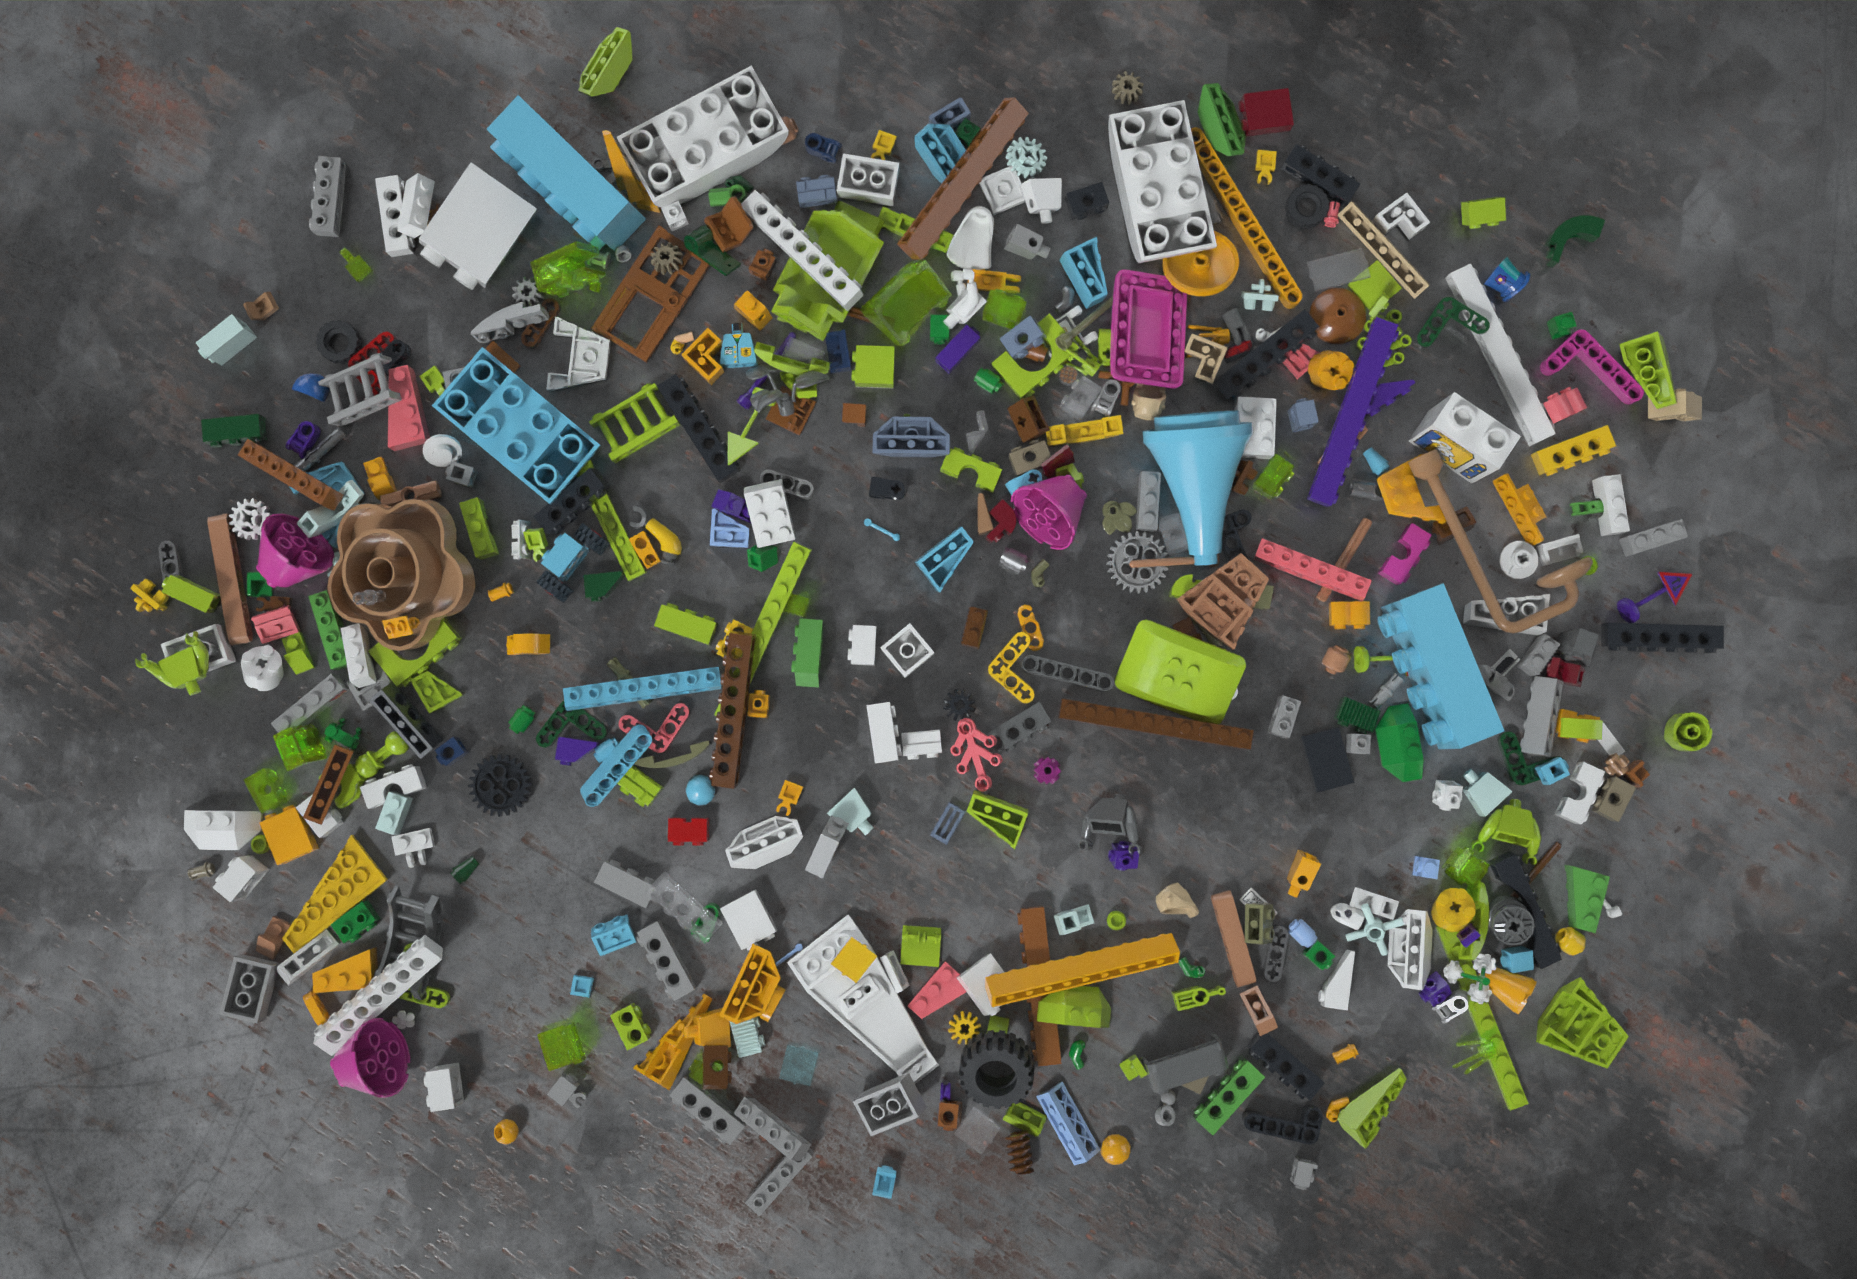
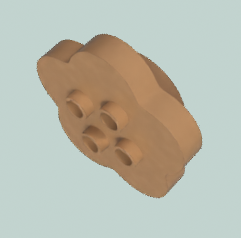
[327,499,475,651]

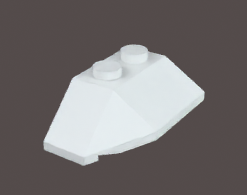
[184,810,263,850]
[725,816,803,869]
[1388,909,1433,990]

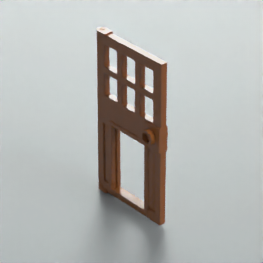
[591,225,710,363]

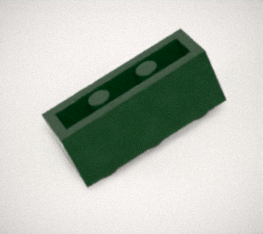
[201,414,267,448]

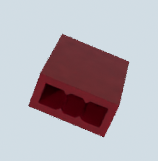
[1238,88,1294,137]

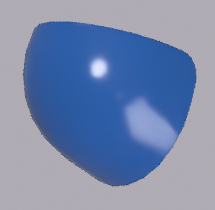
[292,373,329,402]

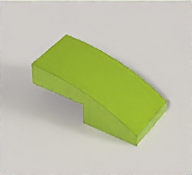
[1560,718,1603,740]

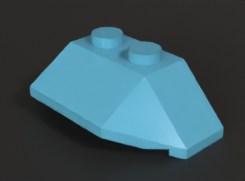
[914,124,966,184]

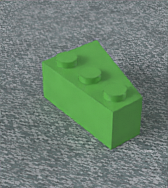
[791,618,823,687]

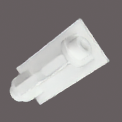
[511,520,532,560]

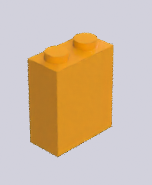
[259,805,319,865]

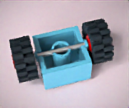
[536,523,610,603]

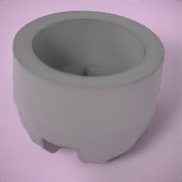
[615,245,631,262]

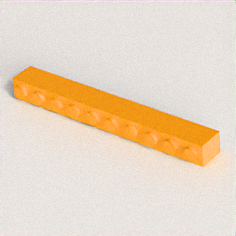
[985,933,1180,1007]

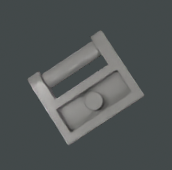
[347,663,392,711]

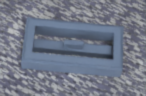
[930,802,966,845]

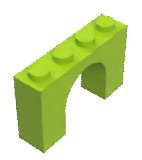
[991,313,1079,399]
[368,618,462,687]

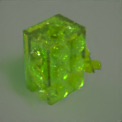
[530,241,606,297]

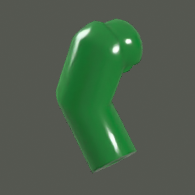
[1178,956,1205,978]
[1069,1039,1086,1070]

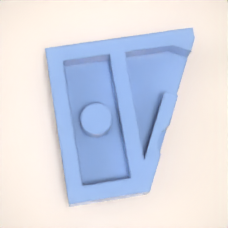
[710,509,750,548]

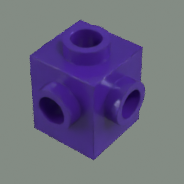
[1108,841,1139,871]
[1418,971,1452,1007]

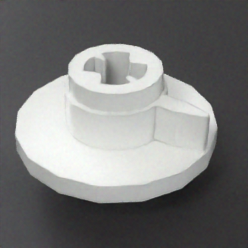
[423,434,462,467]
[1499,541,1539,579]

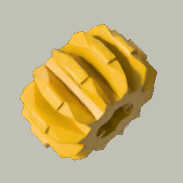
[948,1011,981,1045]

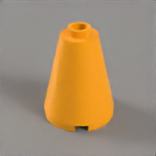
[1478,967,1537,1014]

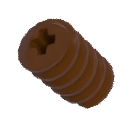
[1005,1130,1034,1175]

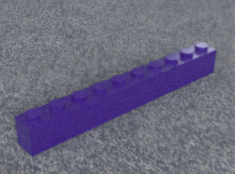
[1307,317,1399,507]

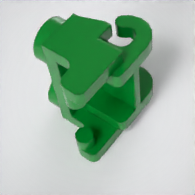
[324,718,362,751]

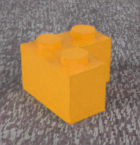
[681,328,724,385]

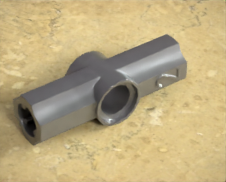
[1349,479,1384,501]

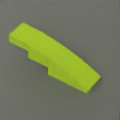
[878,206,954,253]

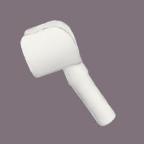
[1603,899,1622,918]

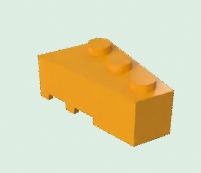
[312,947,378,993]

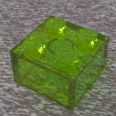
[982,289,1027,330]

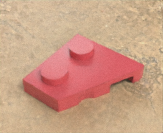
[1277,341,1322,379]

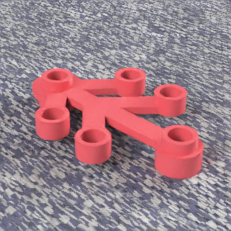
[950,718,1003,792]

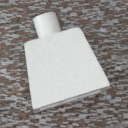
[1021,178,1062,224]

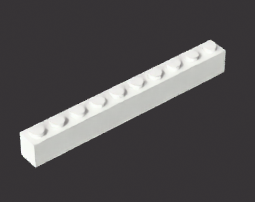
[1445,264,1556,446]

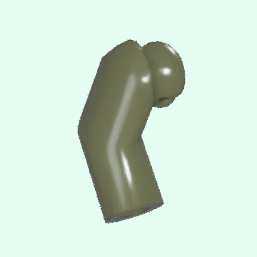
[1031,559,1050,587]

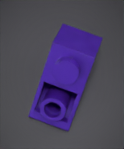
[711,489,751,524]

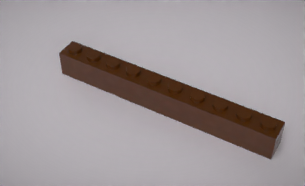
[1058,699,1254,750]

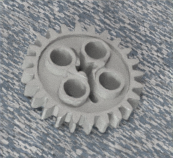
[1106,531,1168,594]

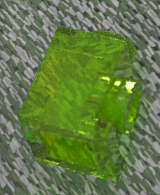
[688,1059,721,1086]

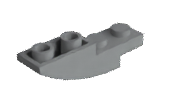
[471,302,549,343]

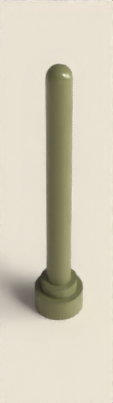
[1055,295,1113,350]

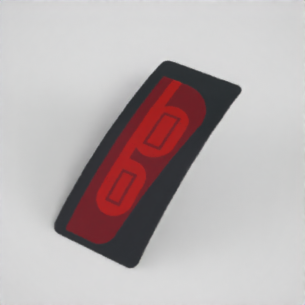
[1224,335,1258,364]

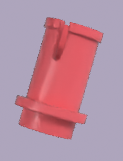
[1324,202,1340,228]

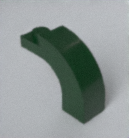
[1544,215,1605,268]

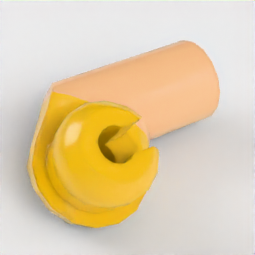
[670,331,694,355]

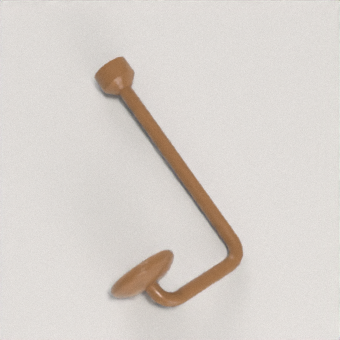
[1408,449,1593,634]

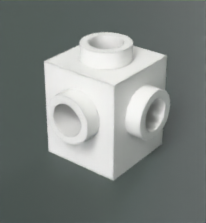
[1432,780,1463,811]

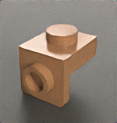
[243,292,279,320]

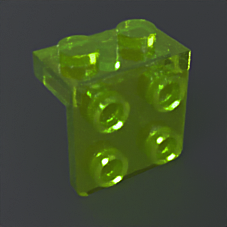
[273,724,327,771]

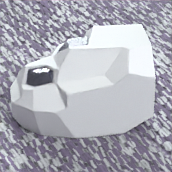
[1330,903,1365,930]

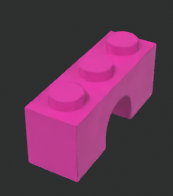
[1378,523,1431,585]

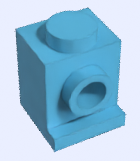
[1534,757,1570,785]

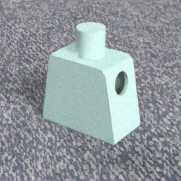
[1463,769,1512,817]
[827,788,874,836]

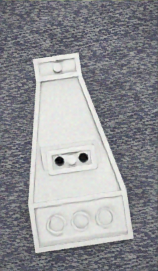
[787,915,939,1084]

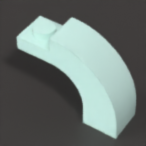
[297,480,364,538]

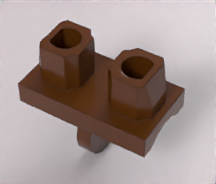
[1231,460,1258,495]

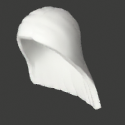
[947,206,994,270]

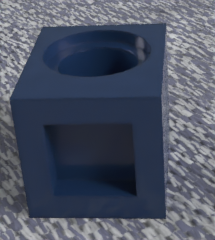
[434,737,469,766]

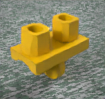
[130,578,170,612]

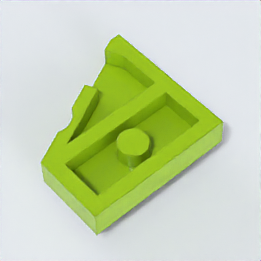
[780,371,817,399]
[410,671,463,714]

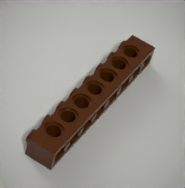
[709,631,756,789]

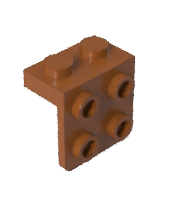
[704,196,753,252]

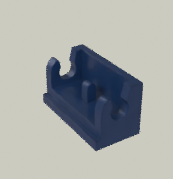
[825,330,851,374]

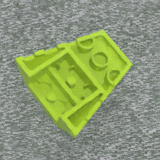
[1536,977,1629,1069]

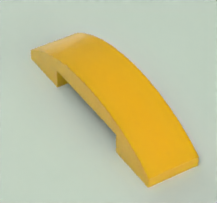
[1046,415,1124,446]

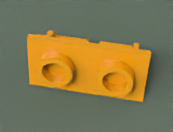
[382,615,420,639]

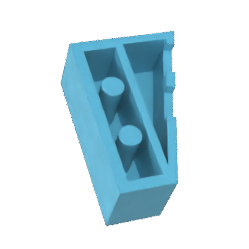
[1059,237,1108,309]

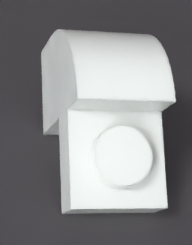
[1349,887,1399,920]

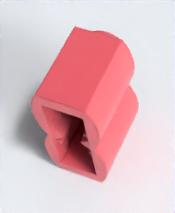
[1543,387,1587,424]

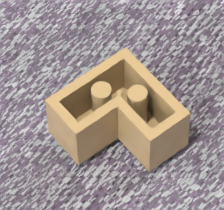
[1184,334,1227,385]
[1648,389,1702,422]

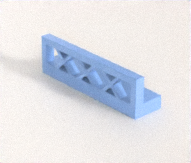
[1036,1081,1100,1165]

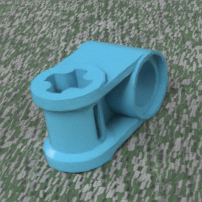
[1005,469,1042,496]

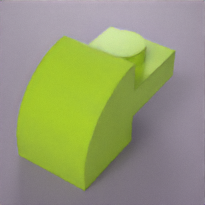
[1169,574,1202,598]

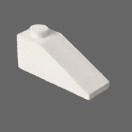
[277,929,339,986]
[1318,950,1355,1010]

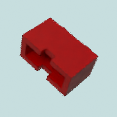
[668,818,709,846]

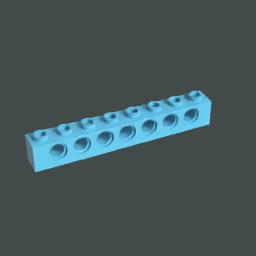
[563,667,721,711]

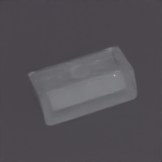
[782,337,825,364]

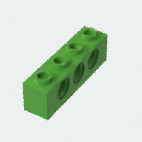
[308,590,347,670]
[1193,1058,1265,1135]

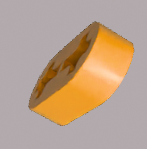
[759,985,786,1022]
[303,990,330,1026]

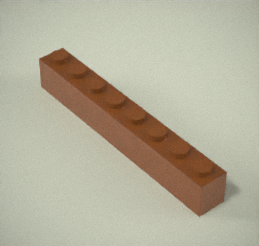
[1017,906,1062,1067]

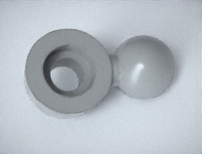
[1155,1090,1176,1126]

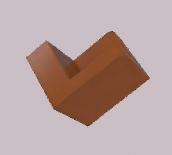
[842,403,867,427]
[1623,760,1650,787]

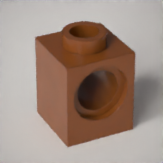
[938,1099,962,1131]

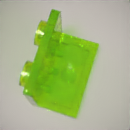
[537,1022,586,1071]

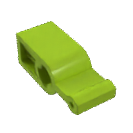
[1172,985,1226,1011]

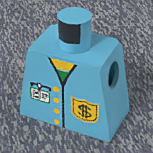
[720,323,758,368]

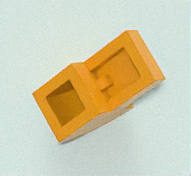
[363,457,397,500]

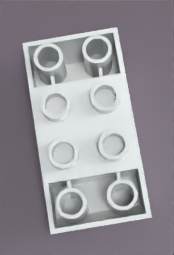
[617,66,788,207]
[1108,100,1217,263]

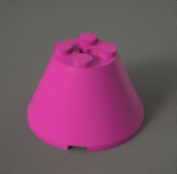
[1011,474,1087,550]
[256,514,335,588]
[330,1018,410,1098]

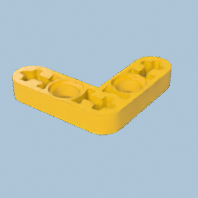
[988,631,1035,703]

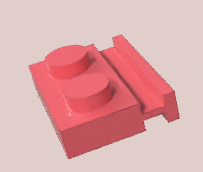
[251,605,300,644]

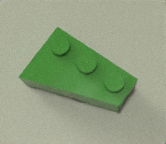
[1565,865,1610,933]

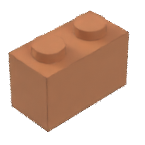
[1240,986,1278,1036]

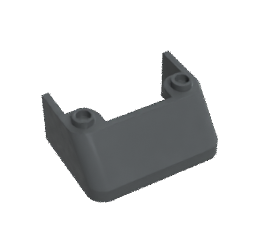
[1141,1033,1229,1095]

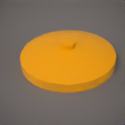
[1162,231,1239,296]

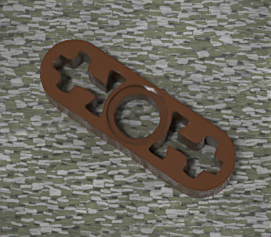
[521,298,560,349]

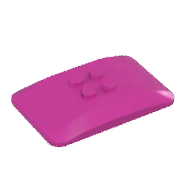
[1110,269,1187,389]

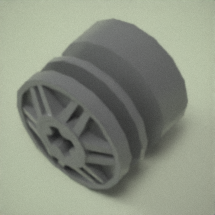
[1489,895,1535,946]

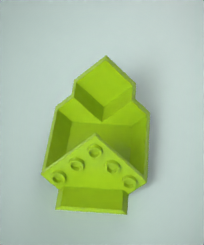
[771,201,885,341]

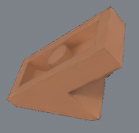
[256,916,291,960]

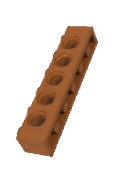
[238,439,344,511]

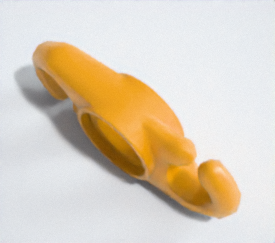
[1017,604,1044,651]

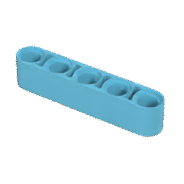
[580,725,652,807]

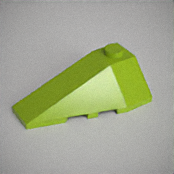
[1619,331,1677,409]
[1337,1068,1407,1149]

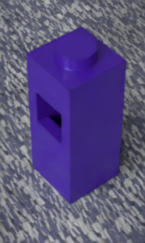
[935,324,981,374]

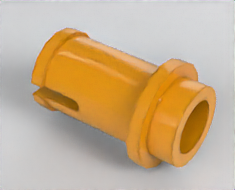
[488,582,514,602]
[1332,1044,1359,1065]

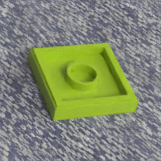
[1348,260,1402,310]

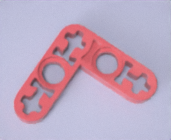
[619,703,690,753]

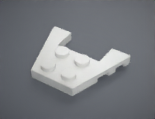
[546,317,611,391]

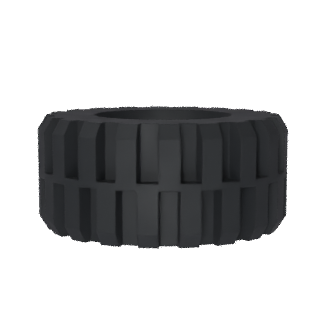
[959,1030,1035,1109]

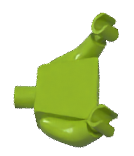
[135,631,209,696]
[1471,799,1541,865]

